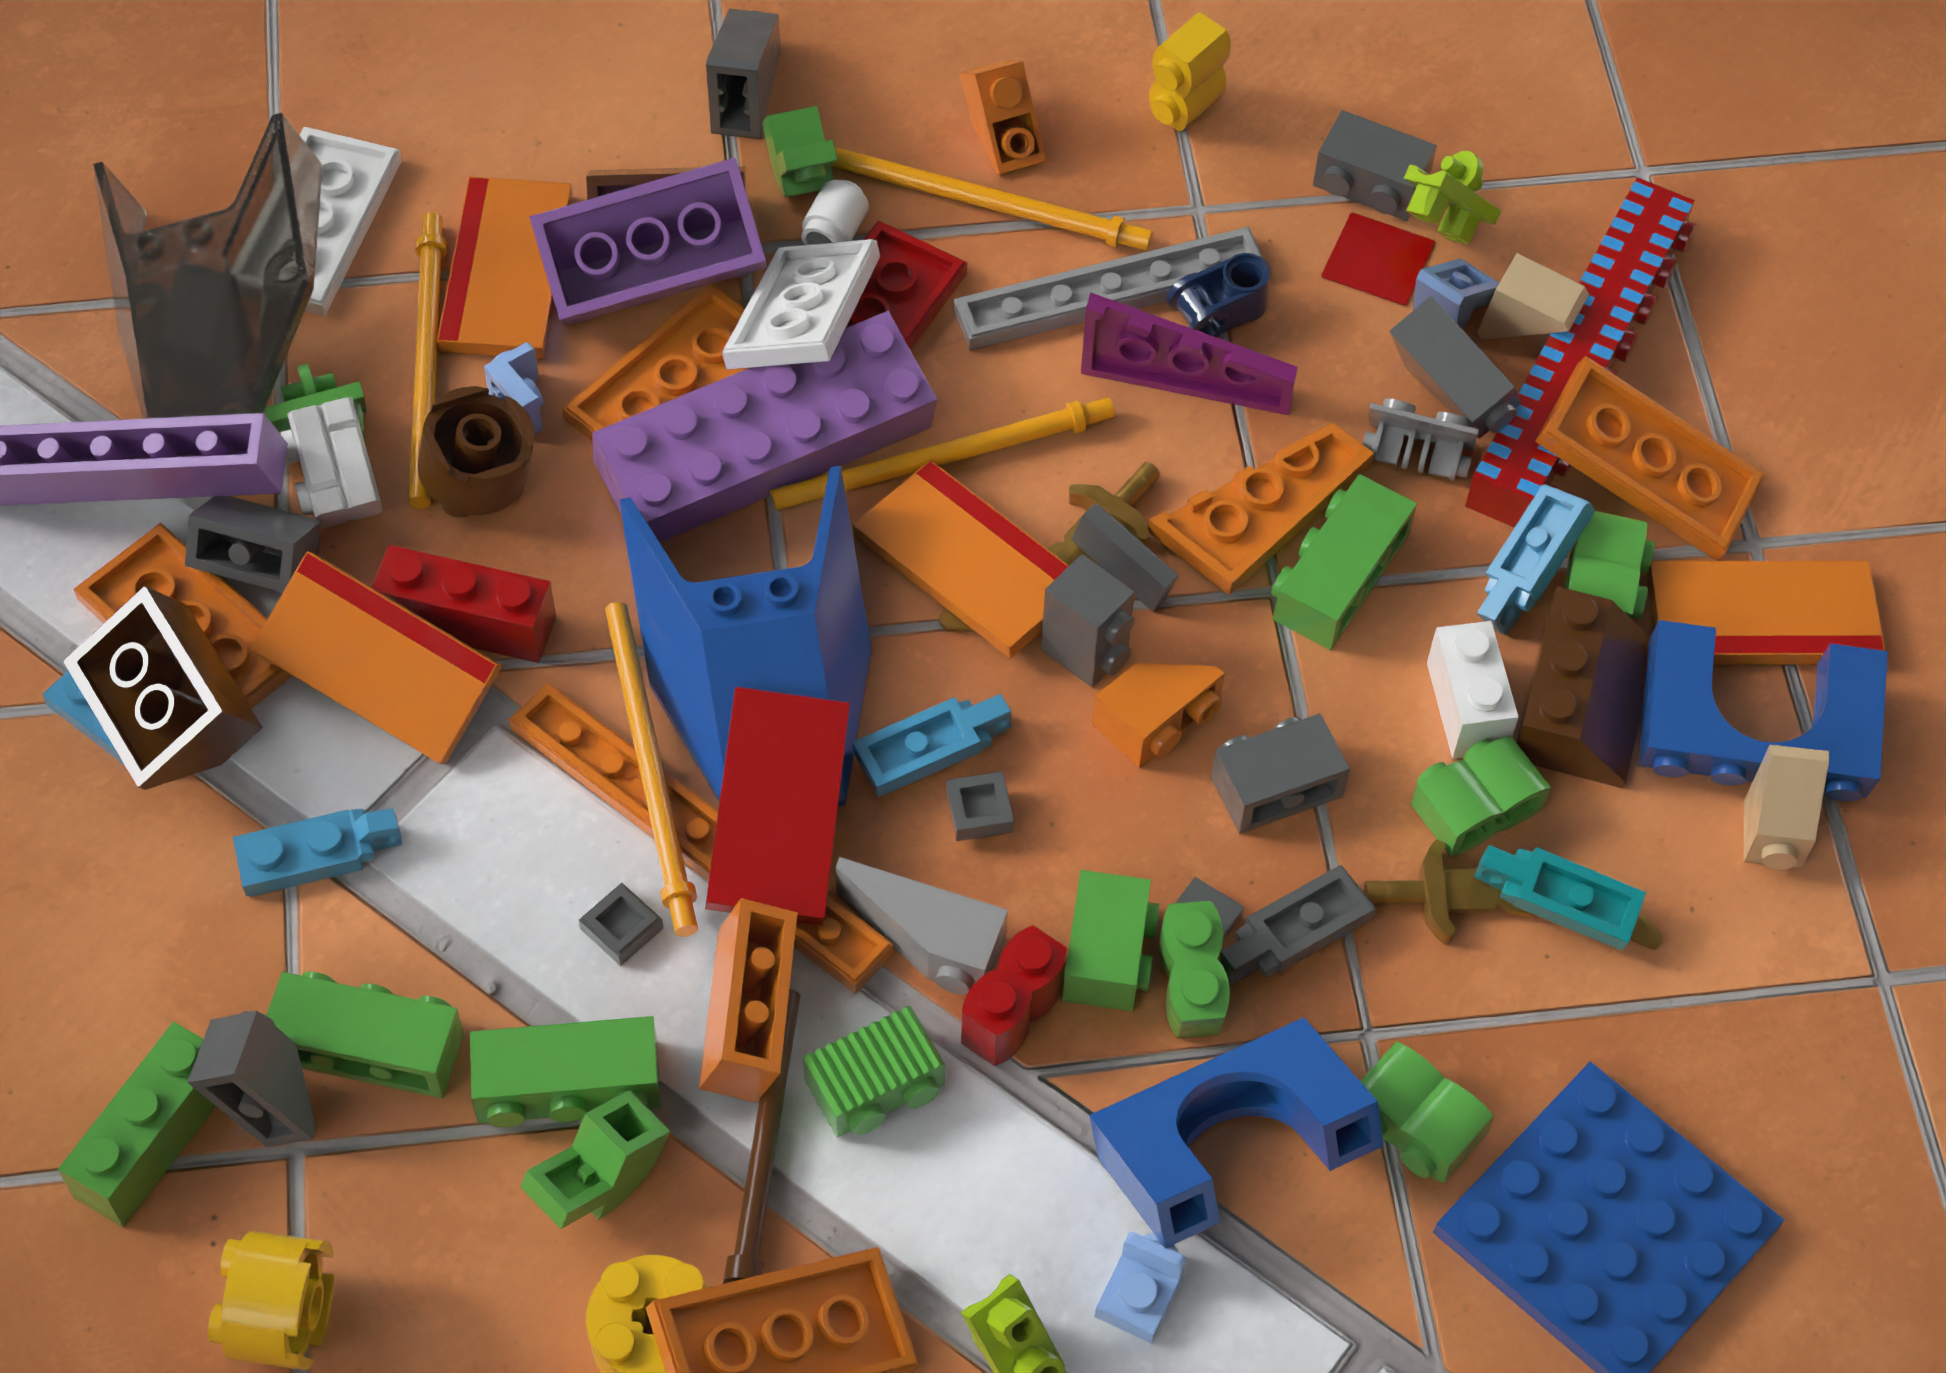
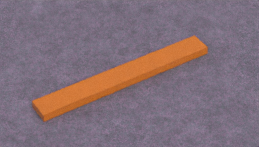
[509,682,894,994]

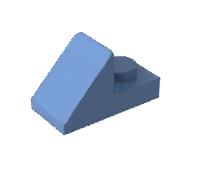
[1413,258,1500,330]

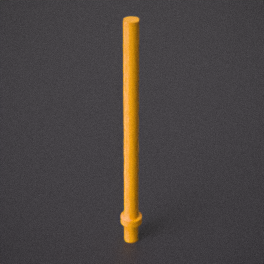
[831,147,1153,251]
[408,212,447,509]
[770,397,1115,511]
[605,602,698,937]

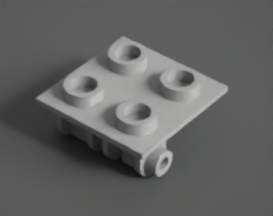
[1363,398,1479,481]

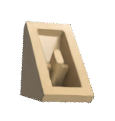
[1477,253,1589,340]

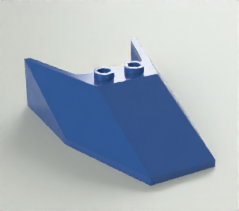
[620,465,871,806]

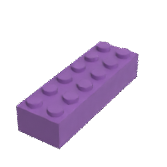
[593,311,938,543]

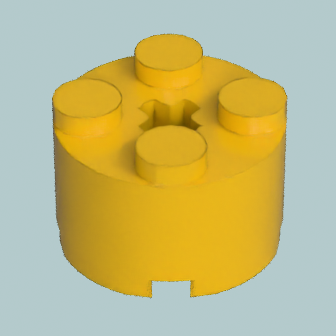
[208,1231,335,1370]
[586,1255,708,1373]

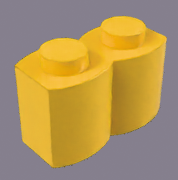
[1149,12,1231,132]

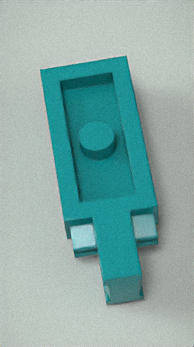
[1474,845,1646,951]

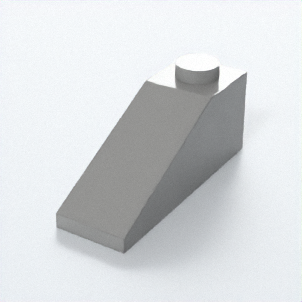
[836,857,1008,995]

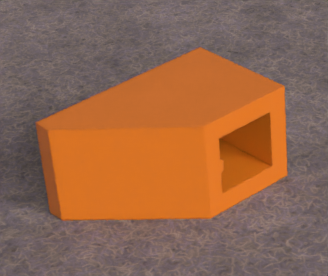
[959,60,1047,174]
[1092,663,1225,768]

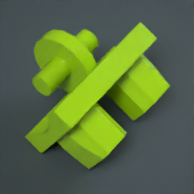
[1403,151,1501,245]
[960,1274,1067,1373]

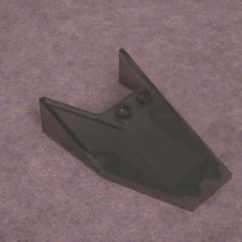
[93,113,323,419]

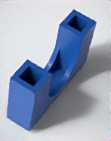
[1638,620,1888,802]
[1089,1017,1384,1249]

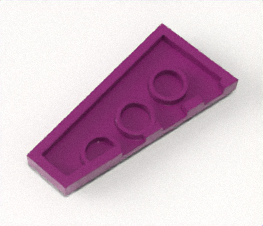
[1081,292,1298,415]

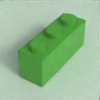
[1271,474,1417,650]
[266,971,464,1098]
[470,1016,661,1128]
[57,1021,216,1228]

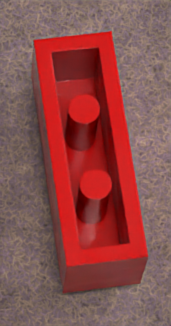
[371,545,556,663]

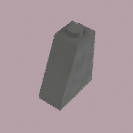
[706,9,780,139]
[1389,296,1521,439]

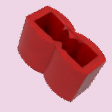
[961,925,1067,1066]

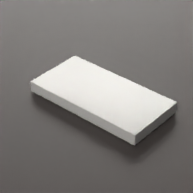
[227,127,402,317]
[722,239,880,369]

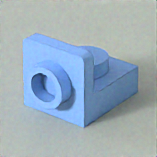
[484,342,543,434]
[1094,1231,1186,1344]

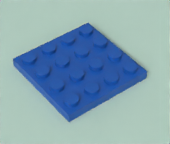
[1433,1061,1785,1373]

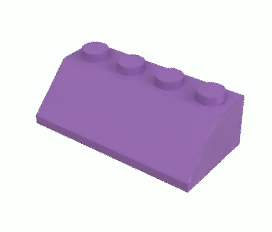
[529,157,767,326]

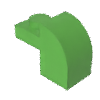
[762,106,837,197]
[520,1090,670,1229]

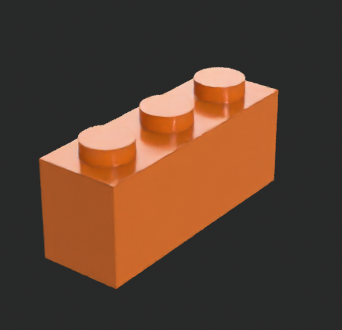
[699,898,798,1103]

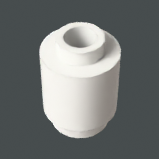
[801,180,869,245]

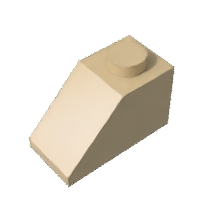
[1744,745,1829,870]

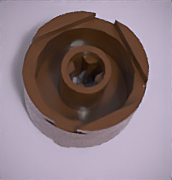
[417,386,535,518]

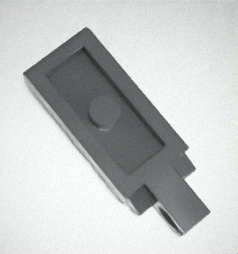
[1220,865,1376,985]

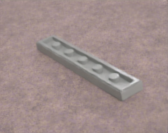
[954,227,1264,350]

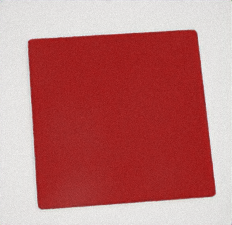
[1321,212,1435,306]

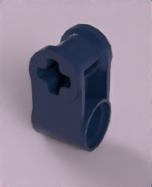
[1166,253,1270,337]

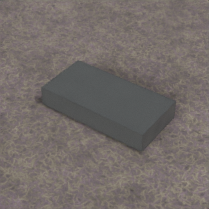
[1071,503,1178,612]

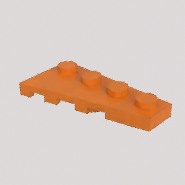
[1148,422,1374,596]

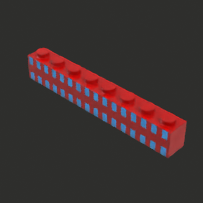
[1465,177,1696,528]

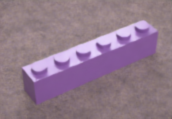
[0,413,288,505]

